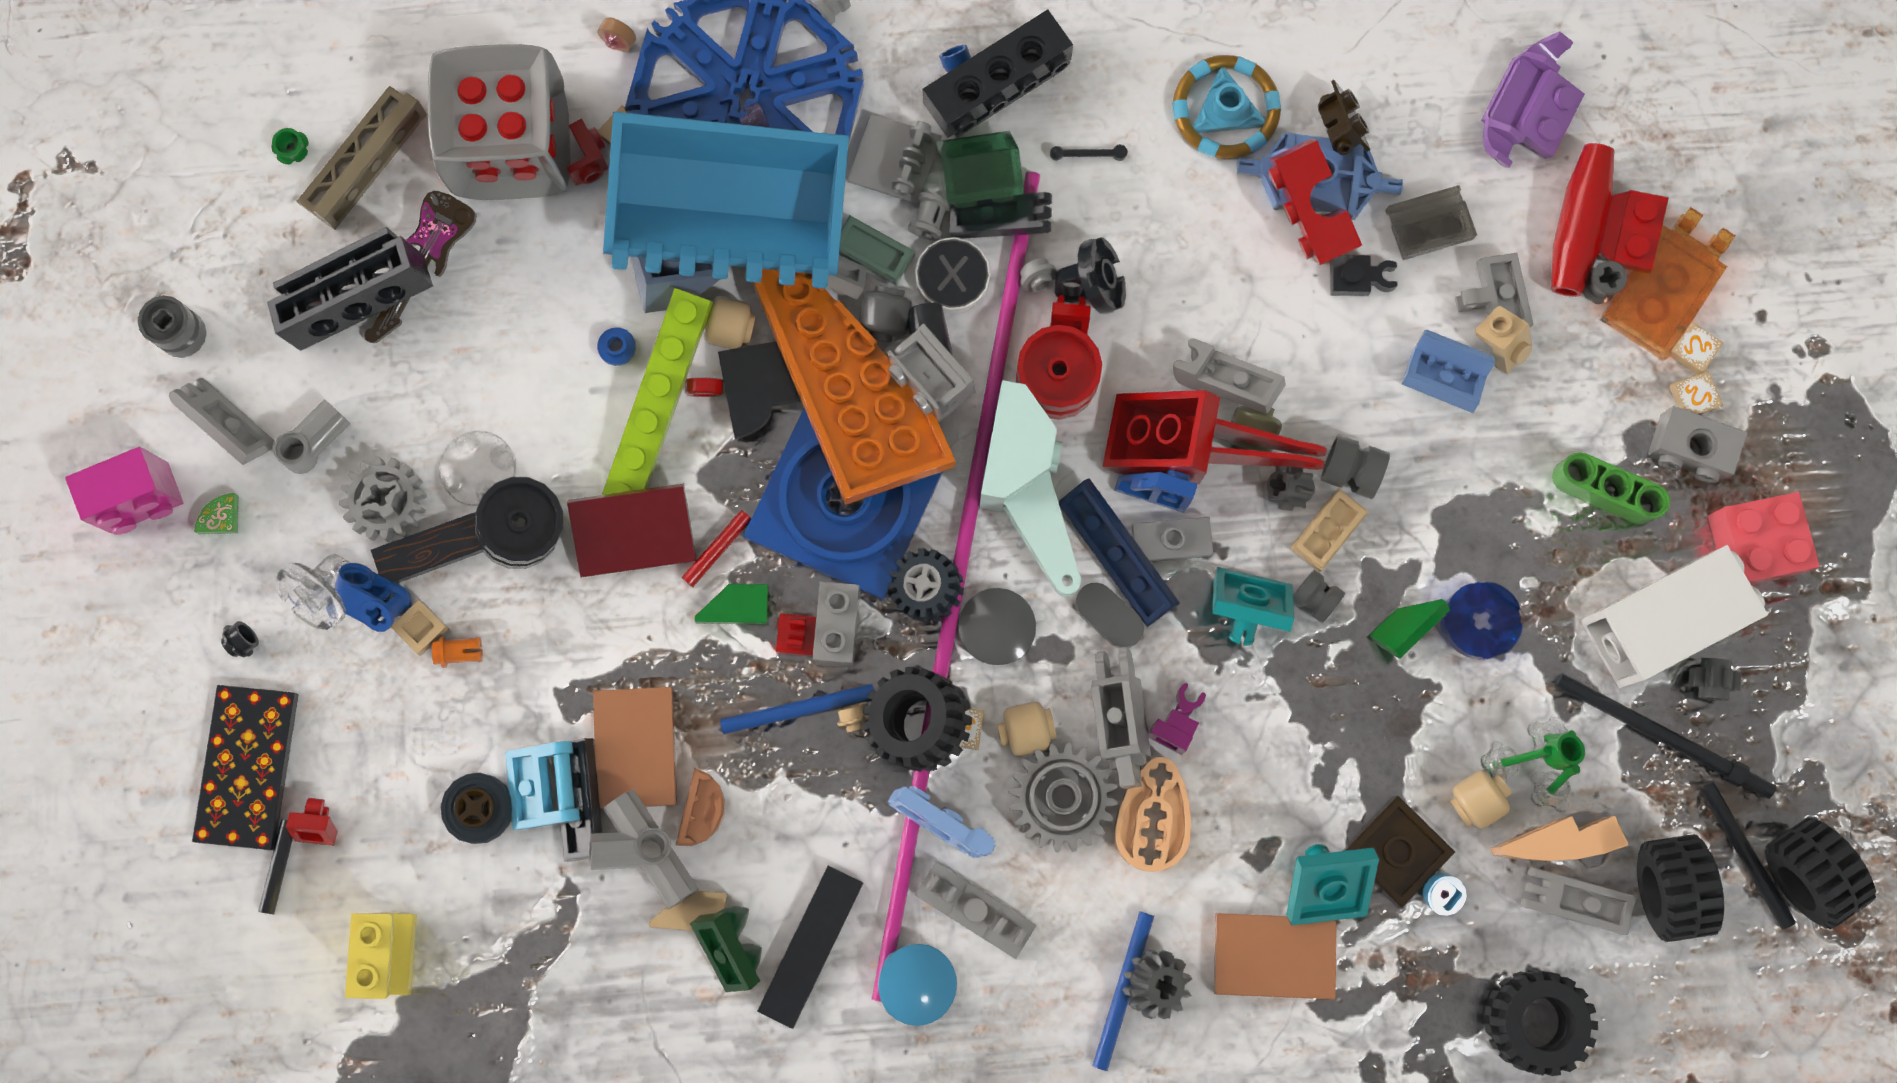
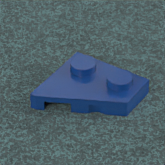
[1114,470,1198,513]

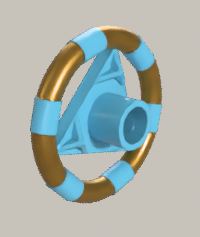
[1172,55,1281,159]

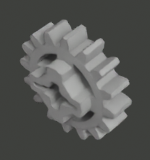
[339,457,427,542]

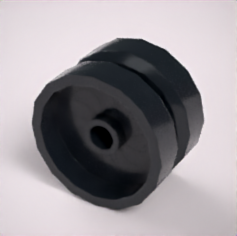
[475,477,563,569]

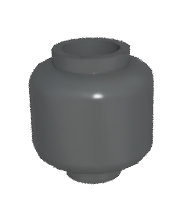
[859,285,912,343]

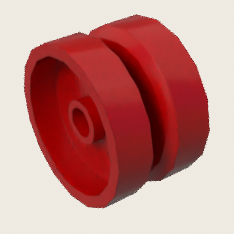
[1015,325,1102,420]

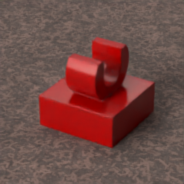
[1050,295,1091,334]
[776,613,817,657]
[286,798,338,846]

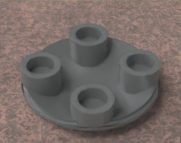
[959,588,1036,665]

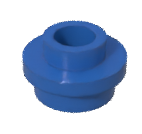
[597,328,636,366]

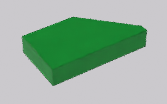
[1370,599,1450,659]

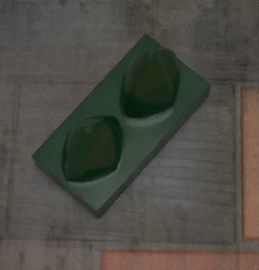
[690,906,762,992]

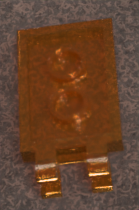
[1599,207,1736,361]

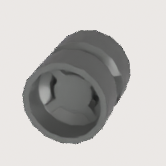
[138,295,207,358]
[1320,434,1390,499]

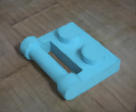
[505,741,580,830]

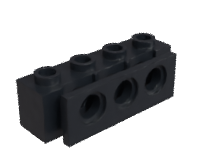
[922,9,1073,138]
[267,227,433,351]

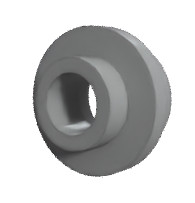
[1020,258,1057,293]

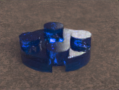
[1440,582,1523,661]

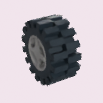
[888,548,964,623]

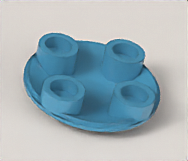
[878,944,957,1026]

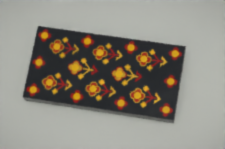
[192,685,299,850]

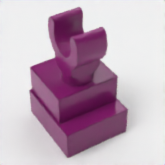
[1148,683,1206,755]

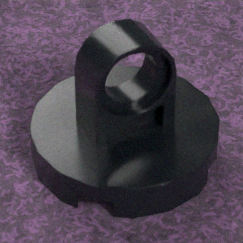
[1054,237,1126,314]

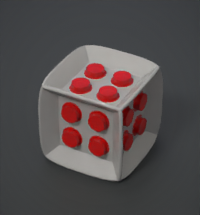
[428,44,570,200]

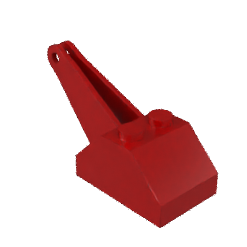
[1102,390,1327,484]

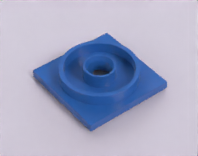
[743,408,944,601]

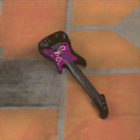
[364,191,477,344]

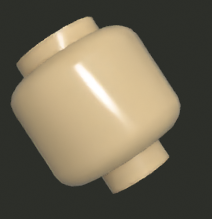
[703,296,756,349]
[997,702,1056,757]
[1450,770,1513,829]

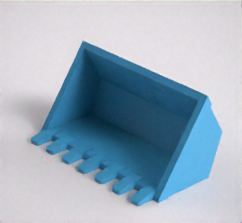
[603,112,849,289]

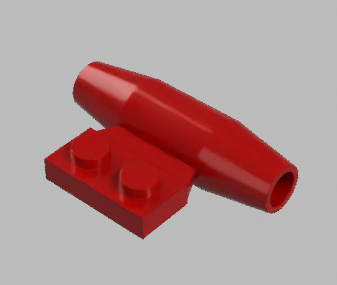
[1551,143,1669,297]

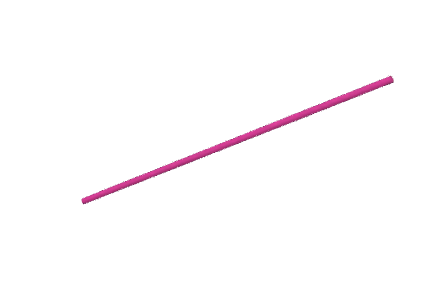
[871,172,1040,1002]

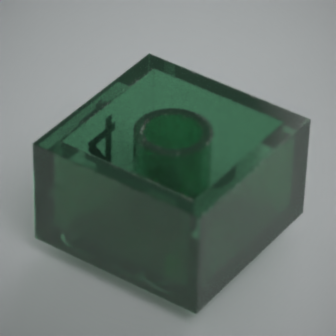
[936,130,1024,208]

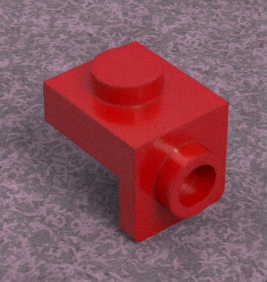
[567,118,608,186]

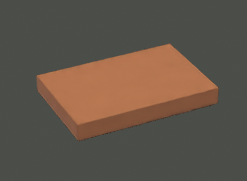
[593,687,677,809]
[1214,913,1337,1000]

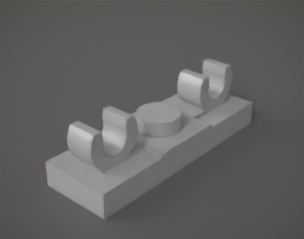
[915,861,1037,959]

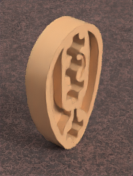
[1114,757,1191,872]

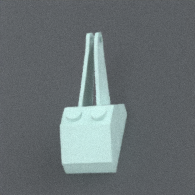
[980,380,1081,597]

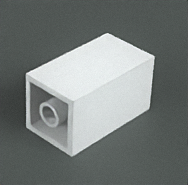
[1580,545,1768,688]

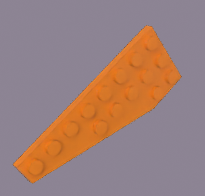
[745,267,956,505]

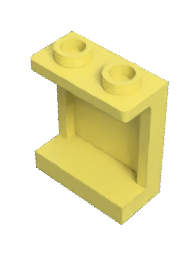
[345,913,417,999]

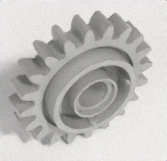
[1008,742,1118,853]

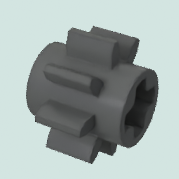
[1267,466,1315,511]
[1689,658,1742,701]

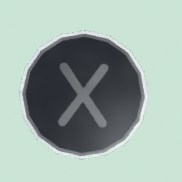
[915,237,991,313]

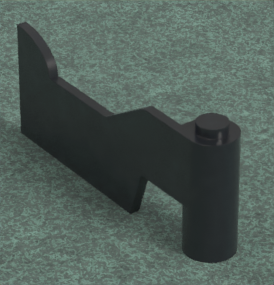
[718,303,954,439]

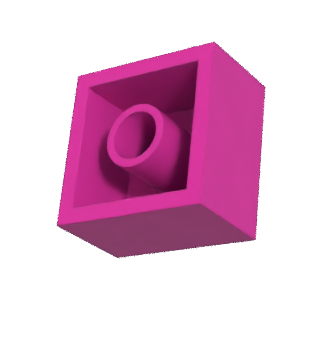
[65,446,184,535]

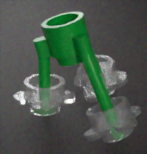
[1481,717,1585,812]

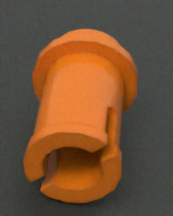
[432,637,483,668]

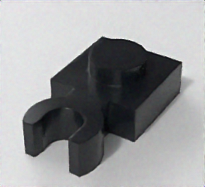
[1330,255,1398,296]

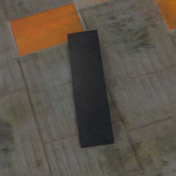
[757,865,864,1029]

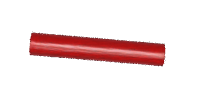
[681,510,751,588]

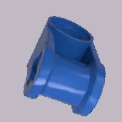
[331,563,412,632]

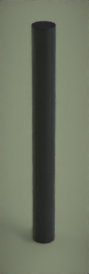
[1699,781,1796,930]

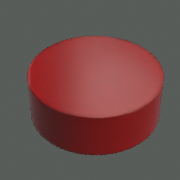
[685,378,723,397]

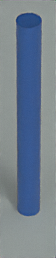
[720,684,874,734]
[1092,911,1154,1071]

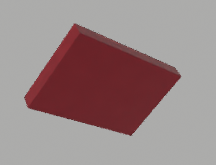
[567,483,697,578]

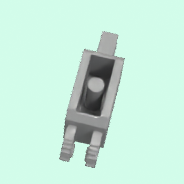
[1091,646,1151,789]

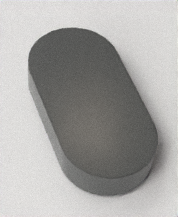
[1075,583,1144,649]

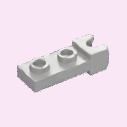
[1173,338,1286,414]

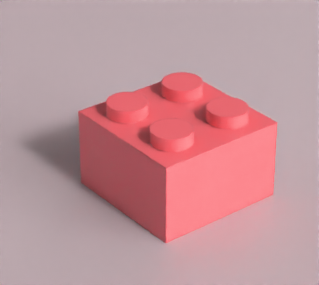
[1707,492,1820,585]

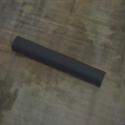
[258,819,293,915]

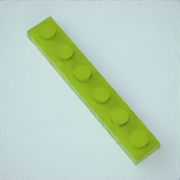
[602,288,713,495]

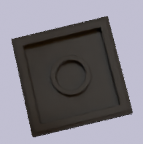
[1343,796,1455,908]

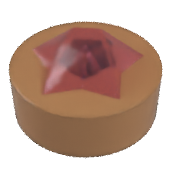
[597,17,636,52]

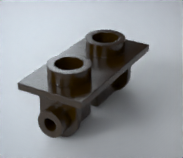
[1318,79,1370,155]

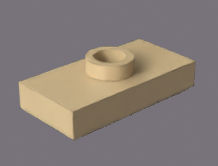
[1289,488,1369,573]

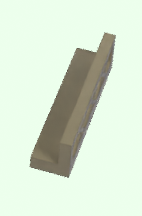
[296,86,427,230]

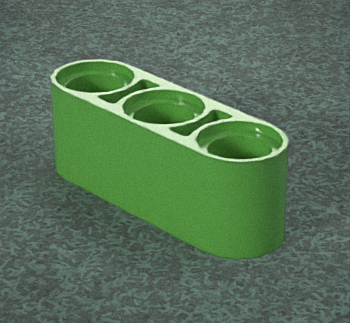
[1552,452,1671,525]

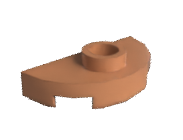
[675,768,725,846]

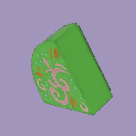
[194,493,239,534]

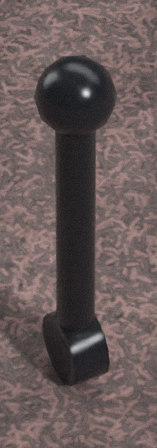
[1050,144,1128,161]

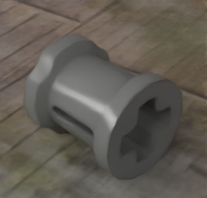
[1582,261,1627,304]

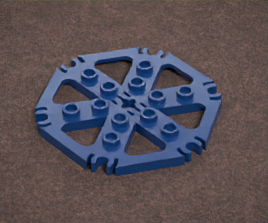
[625,0,864,145]

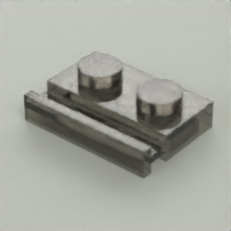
[1385,185,1477,260]

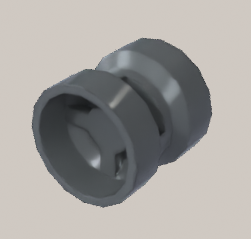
[1293,569,1345,623]

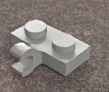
[1455,253,1534,327]

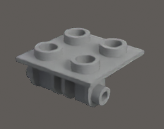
[847,113,942,204]

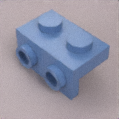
[1402,330,1496,413]

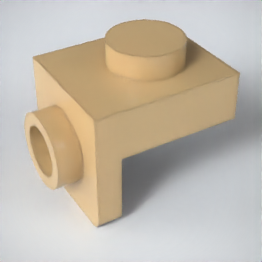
[1475,306,1532,374]

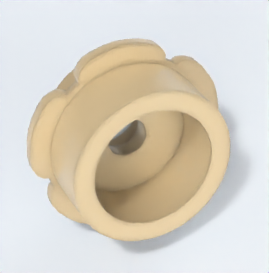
[837,702,868,732]

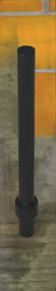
[1555,673,1777,799]

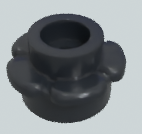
[221,621,259,658]

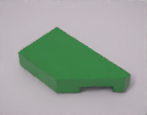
[695,584,769,625]

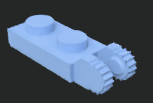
[888,786,996,858]

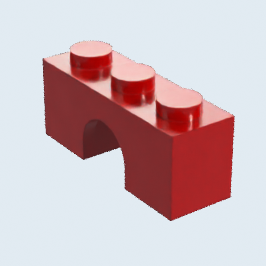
[1268,139,1362,265]

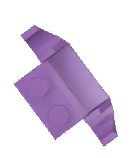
[1481,32,1585,168]

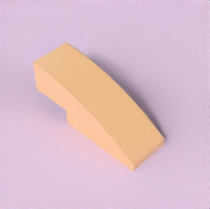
[1490,816,1629,862]

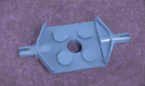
[1237,132,1403,220]

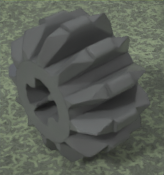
[1122,950,1193,1019]

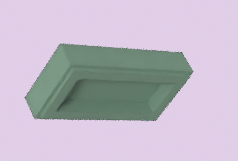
[839,215,915,286]

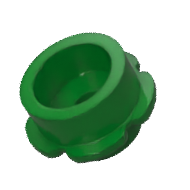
[271,128,309,165]

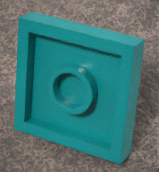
[1212,567,1295,646]
[1286,844,1379,926]

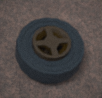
[440,772,512,844]

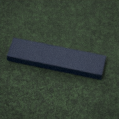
[1058,478,1180,627]

